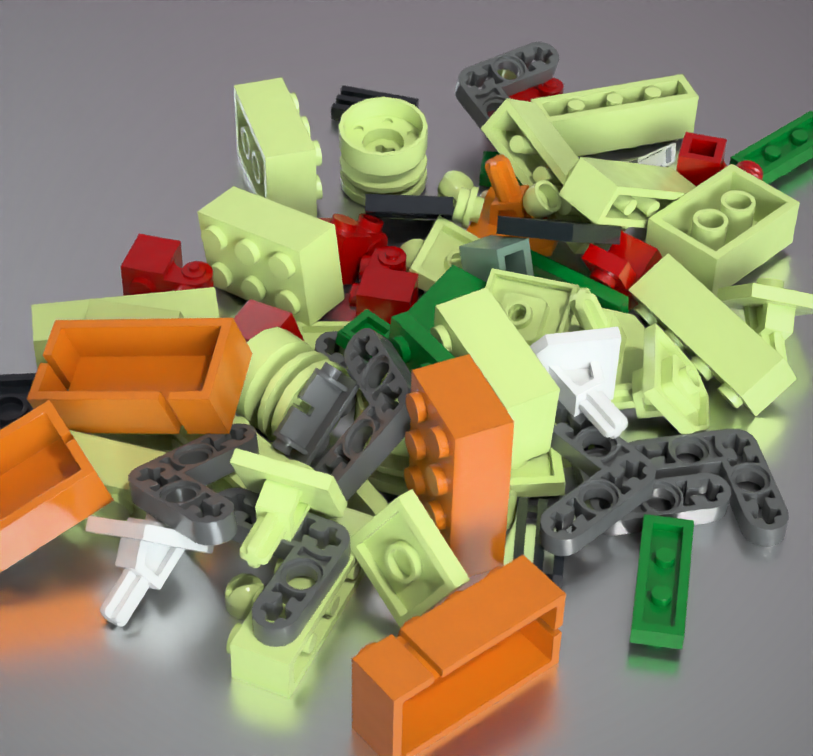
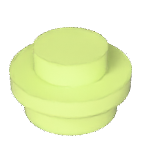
[452,186,485,229]

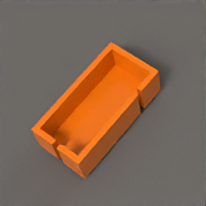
[27,318,253,434]
[404,354,514,577]
[0,400,114,572]
[352,555,566,756]

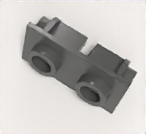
[272,362,359,466]

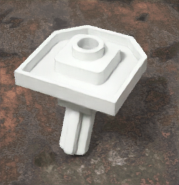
[530,327,628,439]
[85,512,214,626]

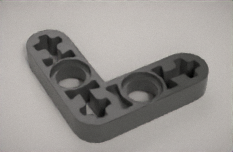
[455,42,559,153]
[314,328,412,501]
[539,400,656,556]
[567,421,731,536]
[128,423,260,546]
[629,429,789,547]
[218,487,350,647]

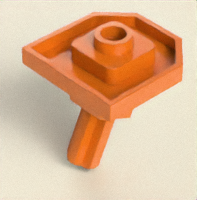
[466,154,558,257]

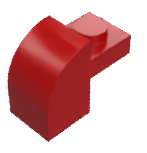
[582,231,663,311]

